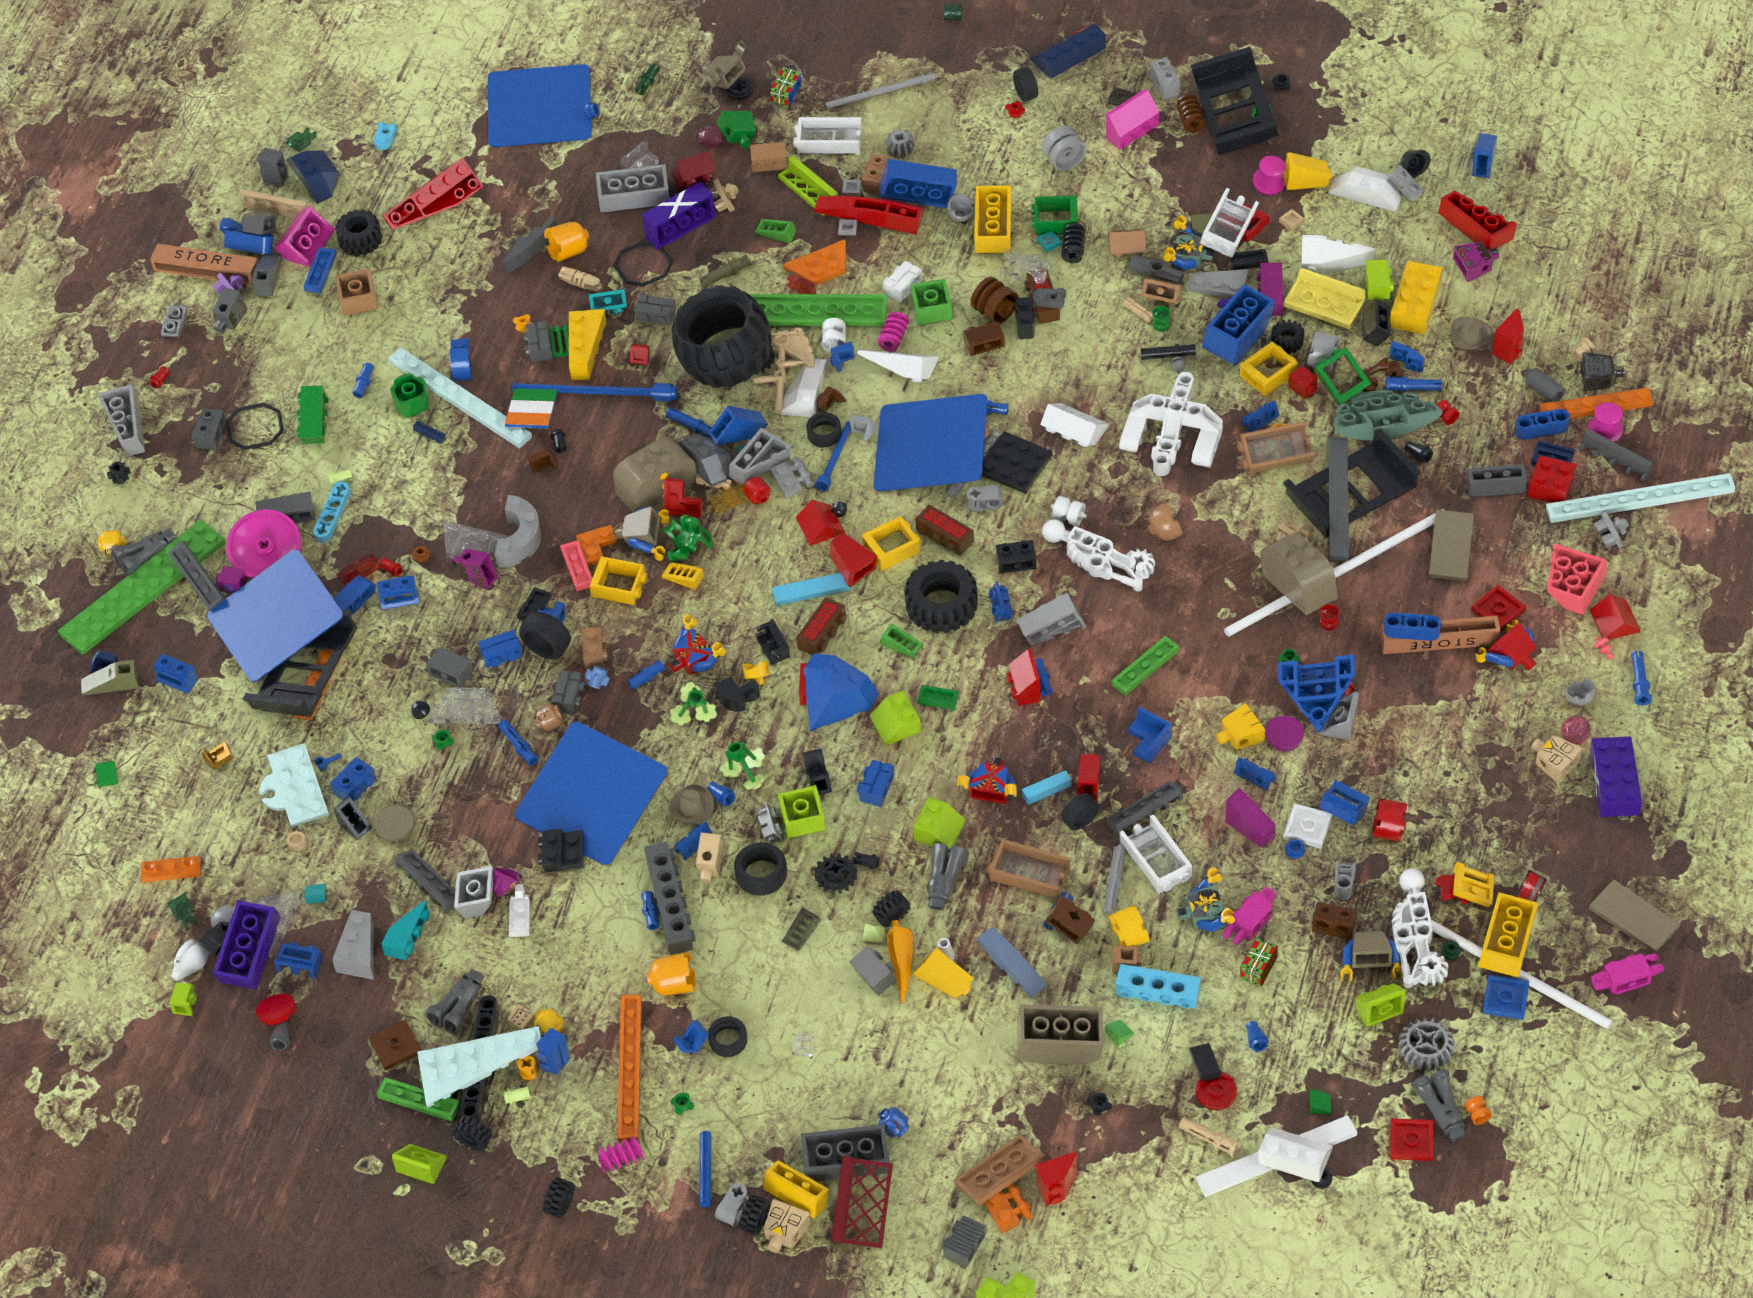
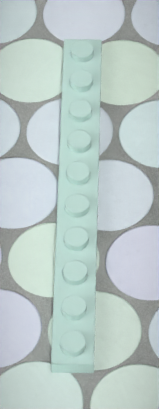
[388,347,532,449]
[1546,473,1735,523]

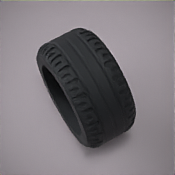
[519,612,571,659]
[734,842,787,896]

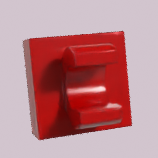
[630,343,650,365]

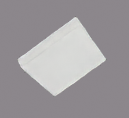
[1283,803,1333,849]

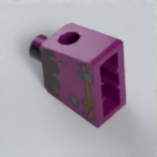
[1453,242,1499,282]
[452,549,498,590]

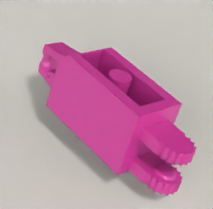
[1222,886,1276,945]
[1590,953,1664,995]

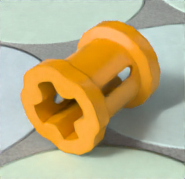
[517,1055,538,1081]

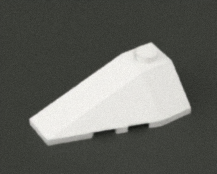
[1301,235,1374,275]
[857,350,939,382]
[779,359,827,417]

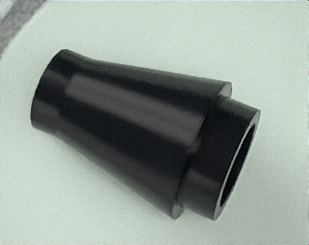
[1404,441,1433,464]

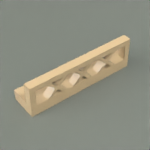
[240,190,314,218]

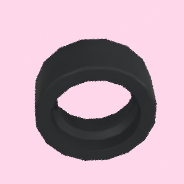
[1013,67,1038,102]
[806,412,841,448]
[1061,793,1099,831]
[708,1016,747,1057]

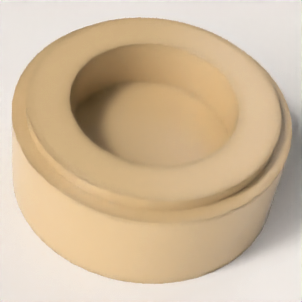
[286,831,307,851]

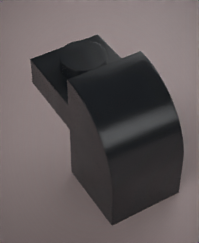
[714,677,760,712]
[802,748,832,795]

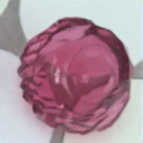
[697,125,726,148]
[1561,715,1591,745]

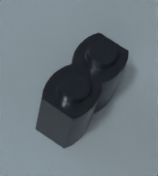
[1015,297,1035,339]

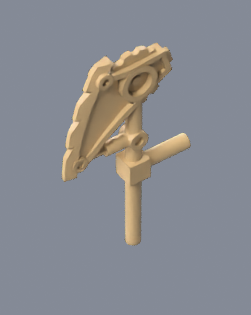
[753,327,815,414]

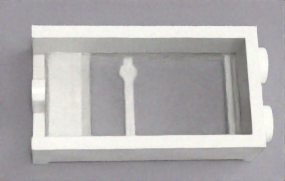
[794,117,862,155]
[1200,188,1259,257]
[1120,815,1192,894]

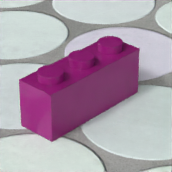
[1257,263,1283,316]

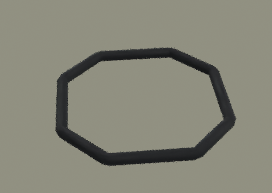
[614,241,673,286]
[226,403,284,450]

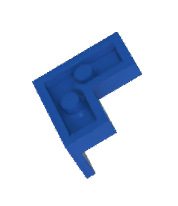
[1128,707,1172,764]

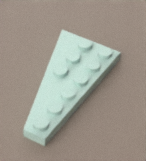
[417,1026,541,1108]

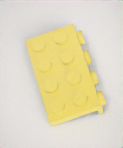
[1283,268,1367,330]

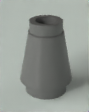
[269,1021,290,1051]

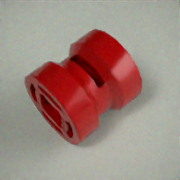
[1436,400,1460,425]
[1319,604,1339,631]

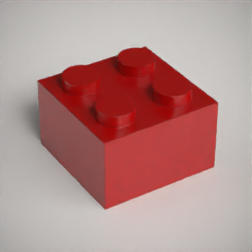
[1528,455,1576,503]

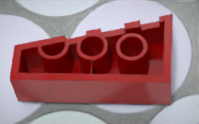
[1438,190,1517,250]

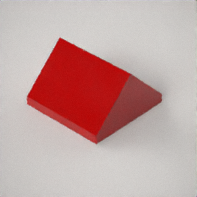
[796,499,845,546]
[1590,593,1640,640]

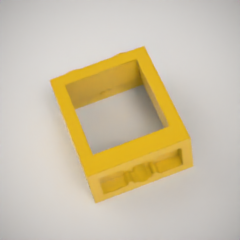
[1240,342,1298,396]
[862,516,921,571]
[590,556,648,605]

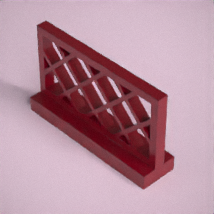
[831,1156,893,1249]

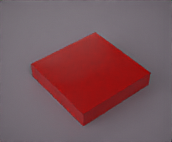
[1471,585,1526,632]
[1390,1118,1433,1161]

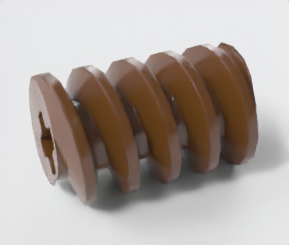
[1176,94,1205,133]

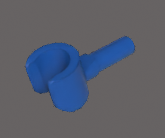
[314,753,342,771]

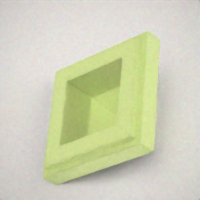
[862,923,885,944]

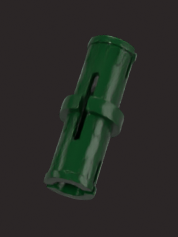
[635,63,660,95]

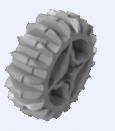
[1398,1017,1455,1072]

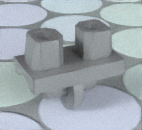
[1594,511,1629,548]

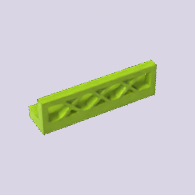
[778,156,838,216]

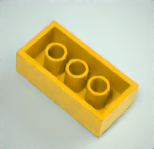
[974,185,1012,253]
[1390,260,1443,335]
[1478,892,1538,978]

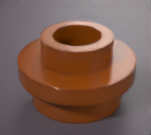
[411,546,430,564]

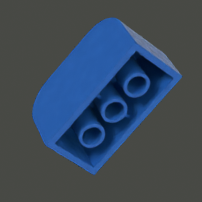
[1202,284,1275,366]

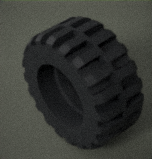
[904,560,978,633]

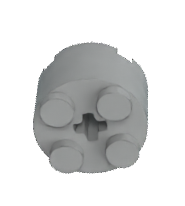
[1306,331,1341,372]

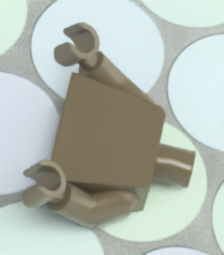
[702,41,747,89]

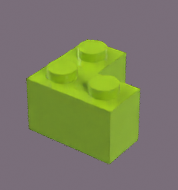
[1364,259,1394,300]
[976,1271,1036,1298]

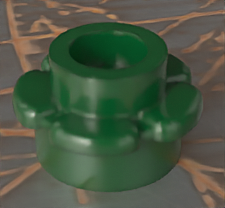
[1441,941,1461,960]

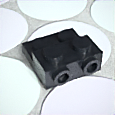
[538,828,585,873]

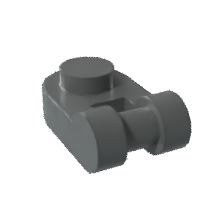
[1033,288,1067,309]

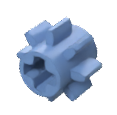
[585,666,610,689]

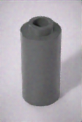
[1525,368,1565,402]

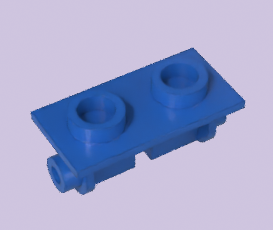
[1241,400,1280,432]
[989,581,1013,623]
[1234,757,1276,791]
[673,821,713,861]

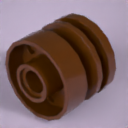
[970,276,1018,324]

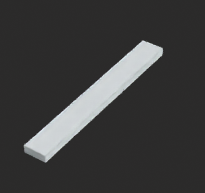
[1196,1115,1357,1197]

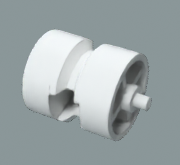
[822,318,846,352]
[1051,496,1087,527]

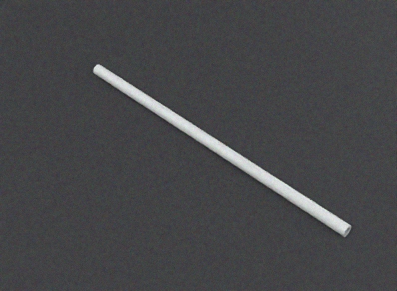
[1224,509,1444,637]

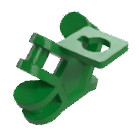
[663,514,714,562]

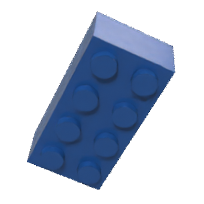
[880,159,957,208]

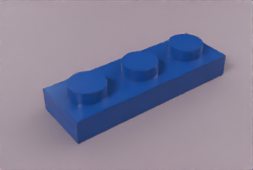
[303,247,337,293]

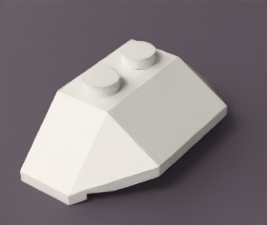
[1328,166,1402,212]

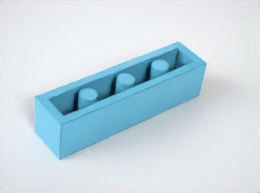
[1022,770,1072,805]

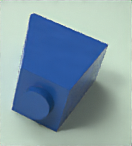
[1472,133,1497,178]
[708,406,768,445]

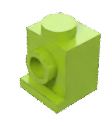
[169,983,196,1016]

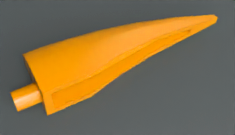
[887,920,913,1003]

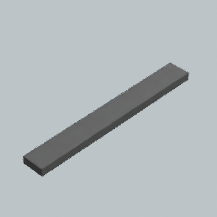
[1328,437,1349,560]

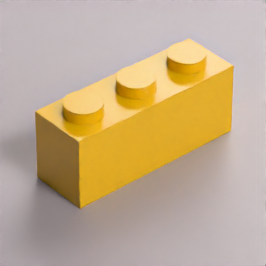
[763,1160,829,1218]

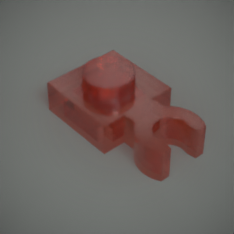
[786,274,816,294]

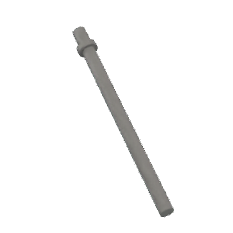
[825,73,935,109]

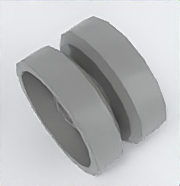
[1042,125,1087,171]

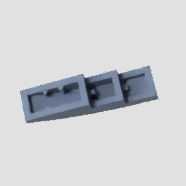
[977,927,1047,999]

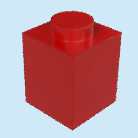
[1289,366,1318,399]

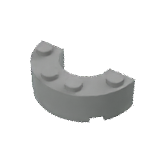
[495,495,541,568]

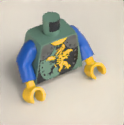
[1164,215,1215,271]
[1176,868,1235,932]

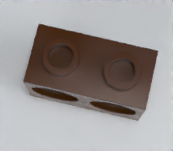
[1312,902,1357,940]

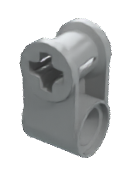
[966,485,1003,512]
[1334,861,1356,900]
[715,1183,749,1226]

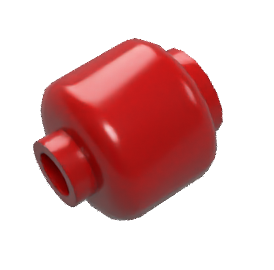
[743,477,771,504]

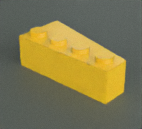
[569,309,607,381]

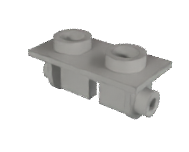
[1388,165,1424,201]
[757,802,784,844]

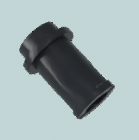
[551,429,567,453]
[853,852,880,870]

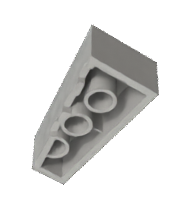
[98,384,145,456]

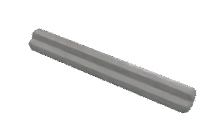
[1103,845,1126,915]

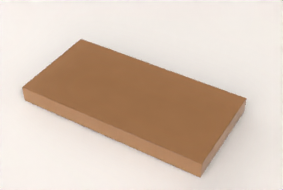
[954,1135,1046,1206]

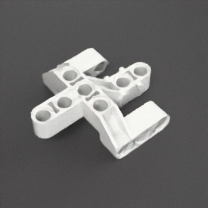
[1119,372,1223,476]

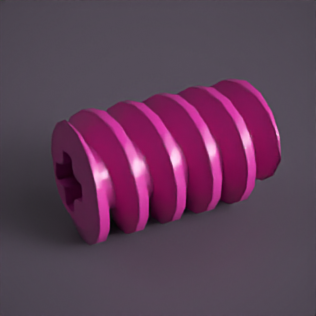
[878,312,910,352]
[598,1136,644,1174]

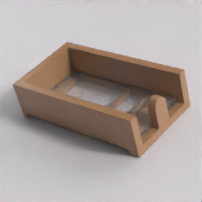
[1237,421,1315,475]
[987,839,1071,901]

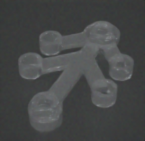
[1000,249,1051,283]

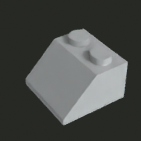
[454,866,494,918]

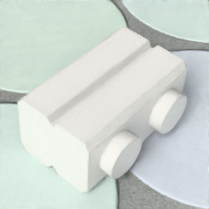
[883,261,922,303]

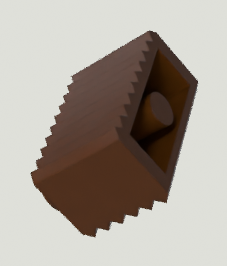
[963,321,1005,356]

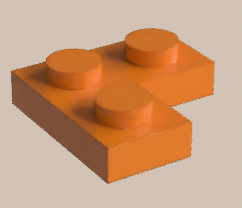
[576,525,617,567]

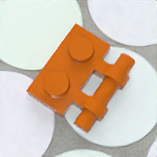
[984,1183,1033,1234]

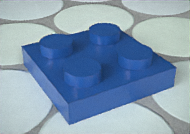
[1482,975,1529,1020]

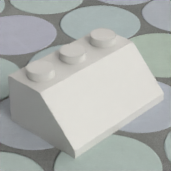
[1040,403,1109,447]
[1259,1128,1333,1182]

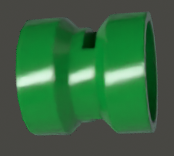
[1152,306,1170,331]

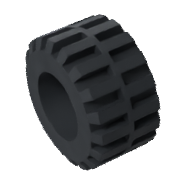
[335,209,382,256]

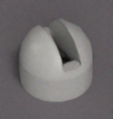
[1171,356,1185,373]

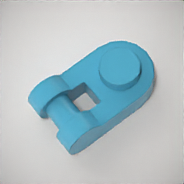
[374,122,397,150]

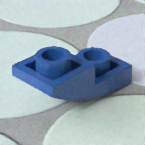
[1390,341,1425,373]

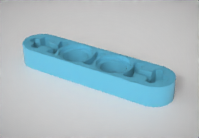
[313,482,351,543]

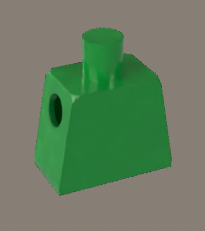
[716,111,756,148]

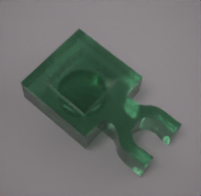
[286,127,317,152]
[167,893,198,931]

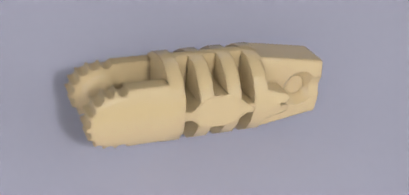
[558,267,603,292]

